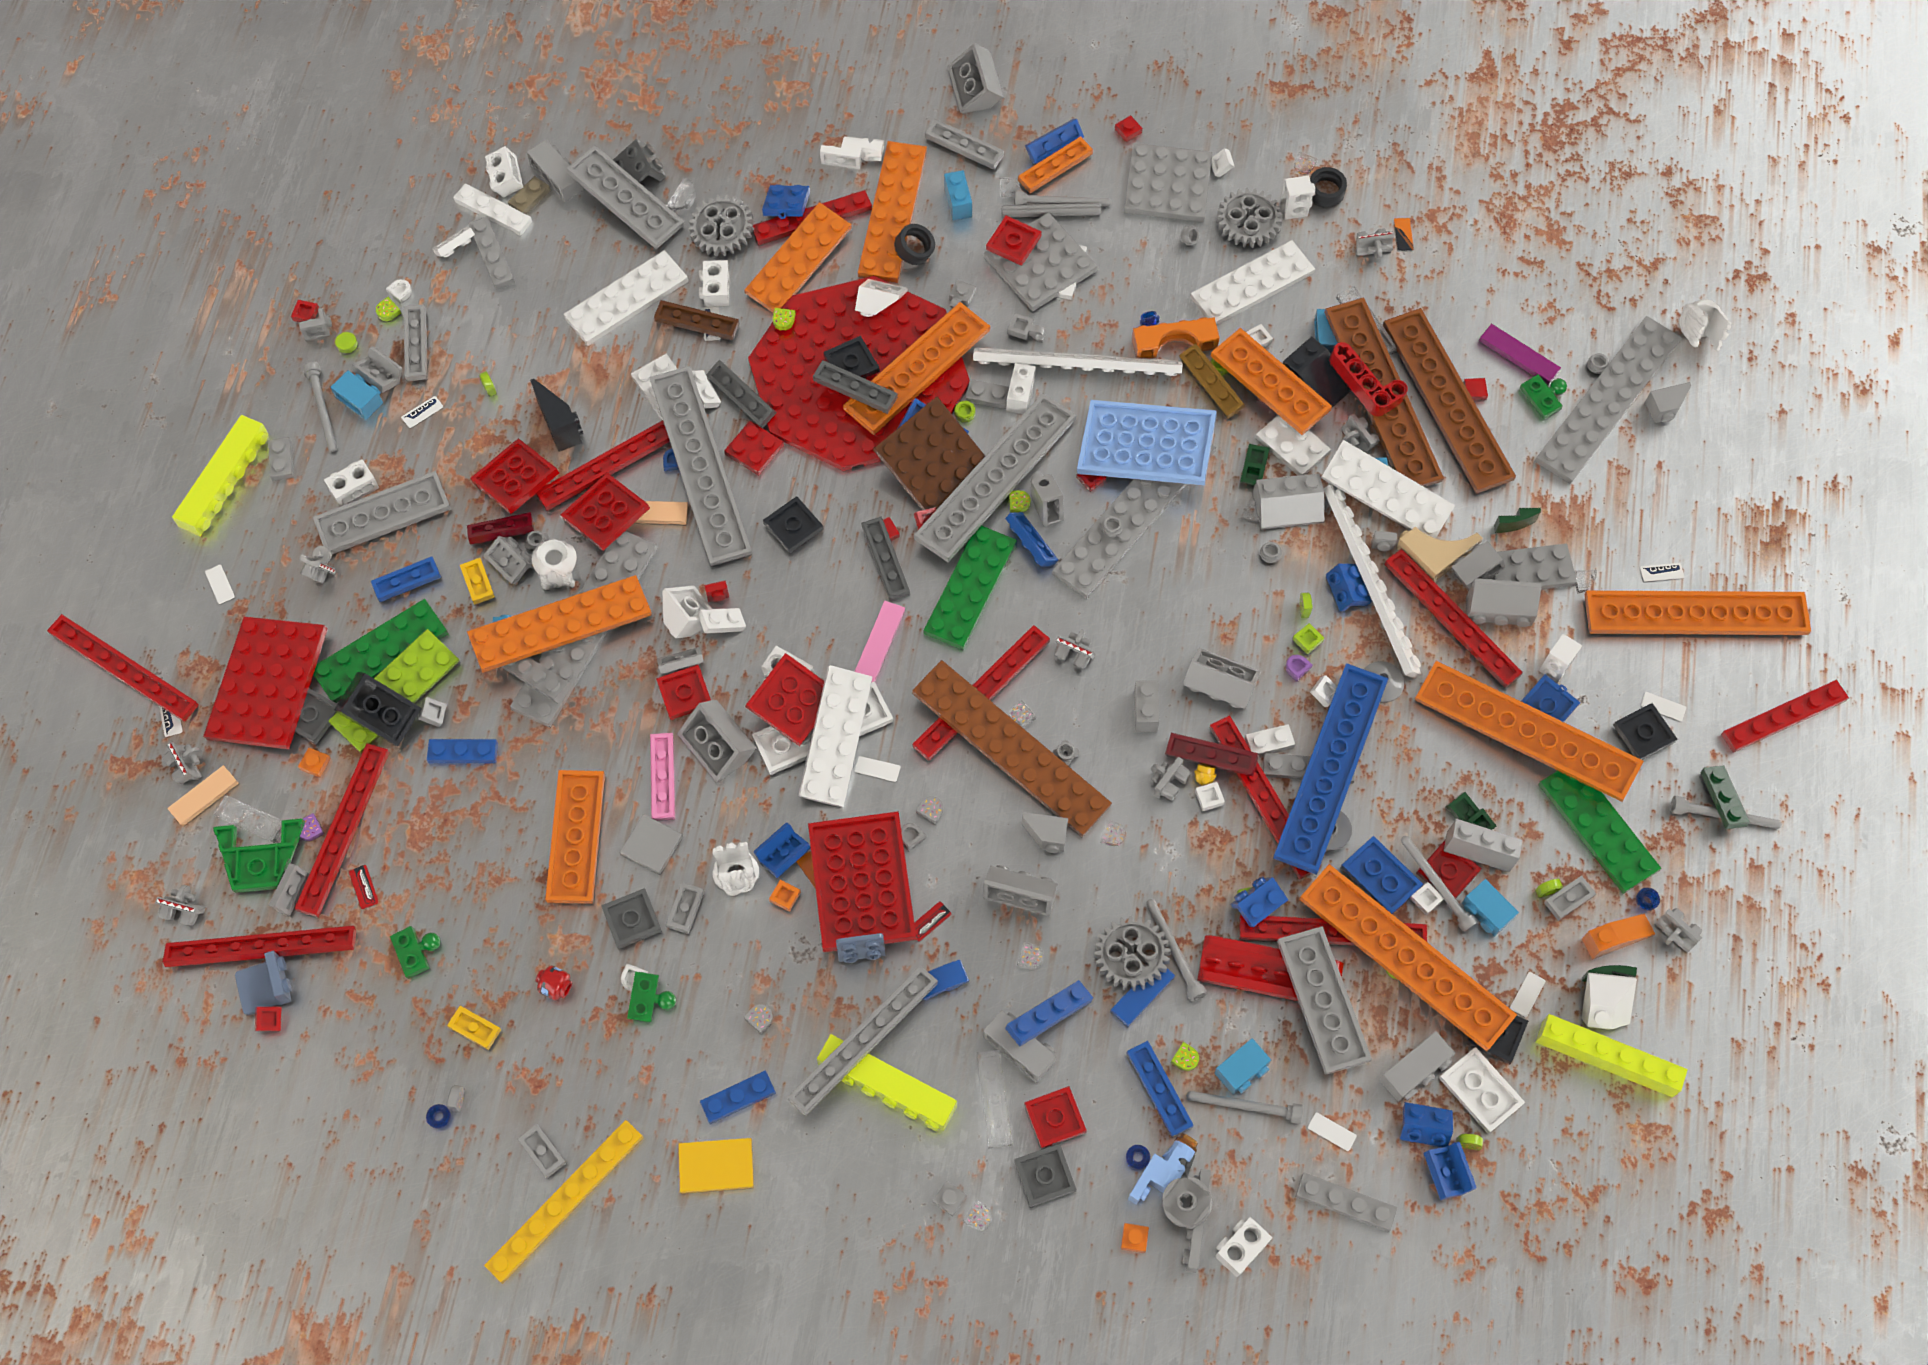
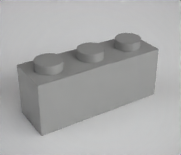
[527,140,584,202]
[1444,819,1522,872]
[983,1010,1056,1083]
[1379,1031,1455,1102]

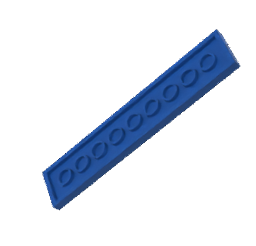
[1273,663,1389,875]

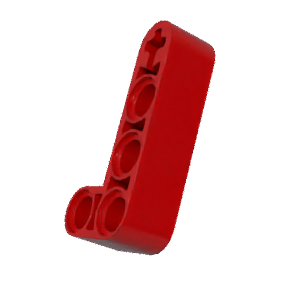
[1330,342,1408,417]

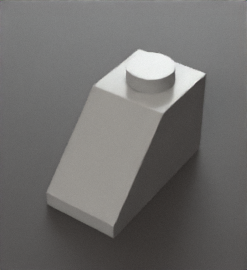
[1645,382,1691,423]
[1022,812,1068,853]

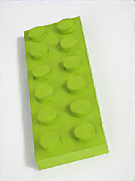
[328,629,460,753]

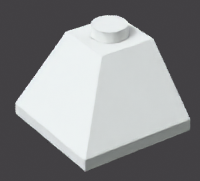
[855,279,908,317]
[662,586,712,639]
[1581,973,1637,1029]

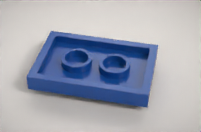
[1340,836,1424,914]

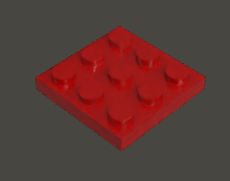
[470,438,560,514]
[560,473,650,551]
[745,653,824,747]

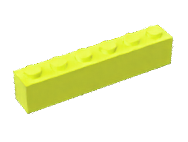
[172,415,269,537]
[1535,1014,1688,1098]
[817,1034,957,1131]

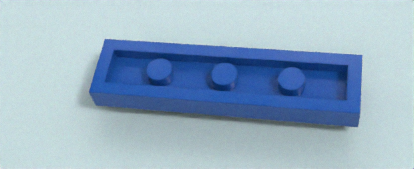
[1005,980,1093,1047]
[1126,1041,1194,1138]

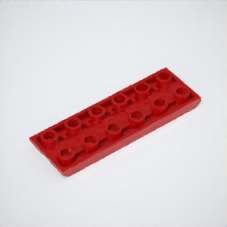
[1197,935,1344,1001]

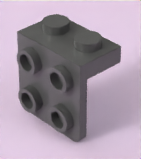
[613,139,666,183]

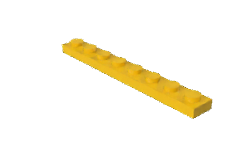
[484,1120,644,1284]

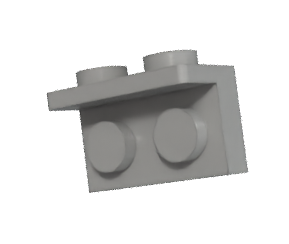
[483,536,534,584]

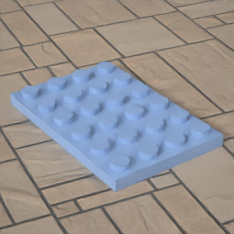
[1077,400,1217,485]

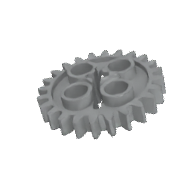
[1216,188,1283,248]
[688,194,755,257]
[1094,916,1171,991]

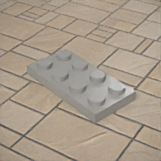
[1491,544,1577,590]

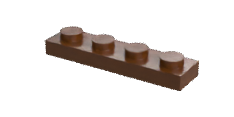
[654,300,740,340]

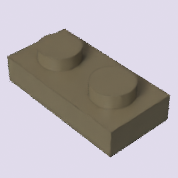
[508,176,551,214]

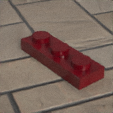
[467,512,534,545]

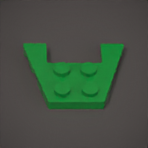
[213,818,305,893]

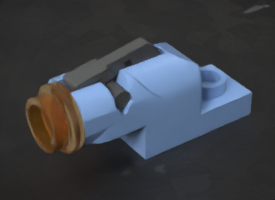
[1128,1133,1198,1205]

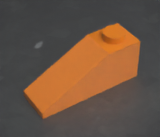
[1582,913,1655,960]

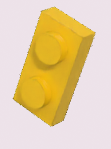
[460,558,495,605]
[447,1006,501,1050]

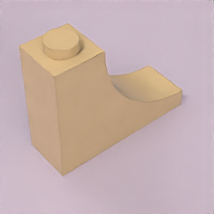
[1396,527,1483,582]

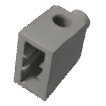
[1031,472,1064,527]

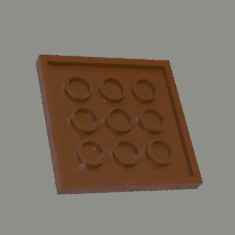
[873,397,985,510]

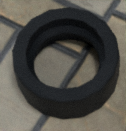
[1310,167,1347,207]
[894,224,936,265]

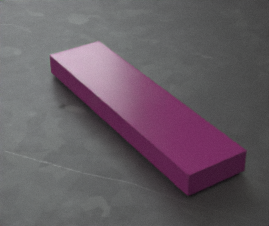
[1479,323,1561,385]

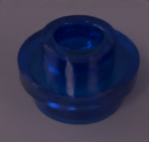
[1140,311,1160,326]
[1636,888,1660,911]
[426,1104,451,1129]
[1126,1145,1150,1170]

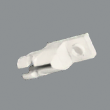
[820,136,884,169]

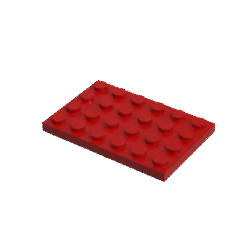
[203,616,328,749]
[808,811,917,952]

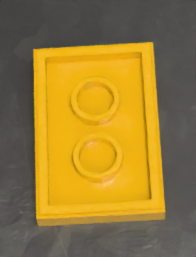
[679,1138,754,1194]

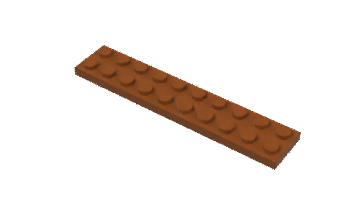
[1324,297,1444,487]
[1383,308,1516,494]
[912,660,1112,837]

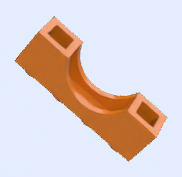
[1132,317,1220,359]

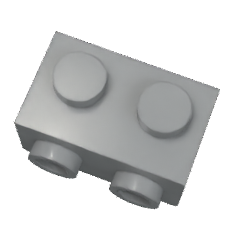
[352,346,402,393]

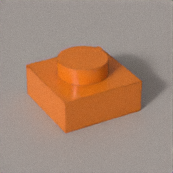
[298,747,331,777]
[769,879,801,912]
[1121,1223,1149,1253]

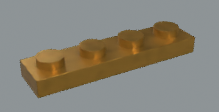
[1179,343,1245,419]

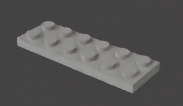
[567,145,684,249]
[313,471,451,554]
[1277,926,1372,1075]

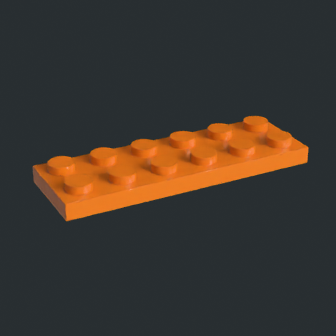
[744,202,852,313]
[1211,328,1332,435]
[545,770,605,904]

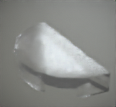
[666,177,696,212]

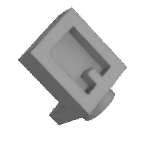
[299,308,332,341]

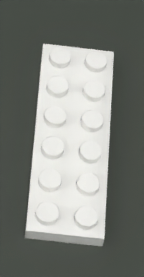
[1190,240,1315,325]
[563,250,689,346]
[1321,440,1455,538]
[798,665,872,808]
[752,682,893,775]

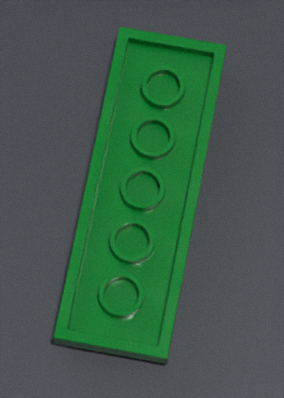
[923,525,1017,650]
[313,598,449,703]
[1538,771,1662,894]

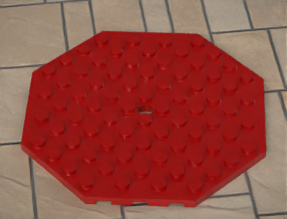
[748,276,970,471]

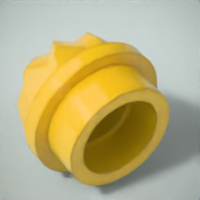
[1194,764,1217,786]

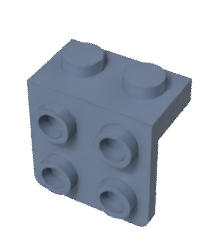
[836,933,886,963]
[235,950,292,1016]

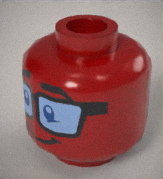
[535,965,573,1000]

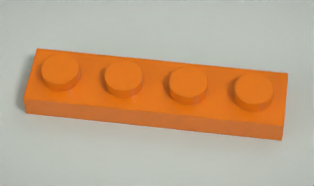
[1018,136,1093,194]

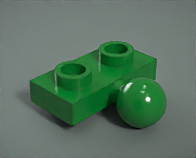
[1520,374,1567,419]
[390,926,441,979]
[627,971,676,1022]

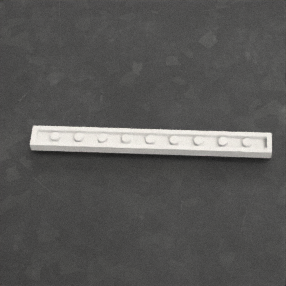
[973,348,1183,376]
[1323,485,1422,679]

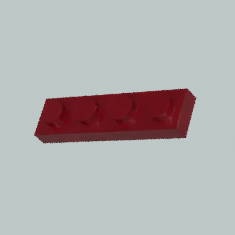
[1165,732,1259,776]

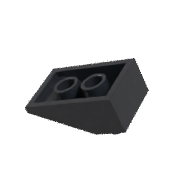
[1283,336,1351,407]
[530,379,584,452]
[334,672,422,747]

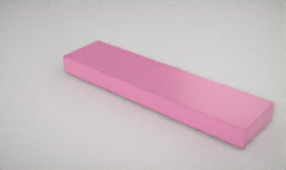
[855,601,905,683]
[650,733,675,821]

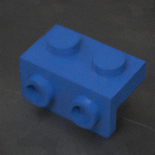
[1326,564,1372,611]
[754,822,811,878]
[1230,876,1288,927]
[1400,1102,1453,1147]
[1423,1142,1477,1200]

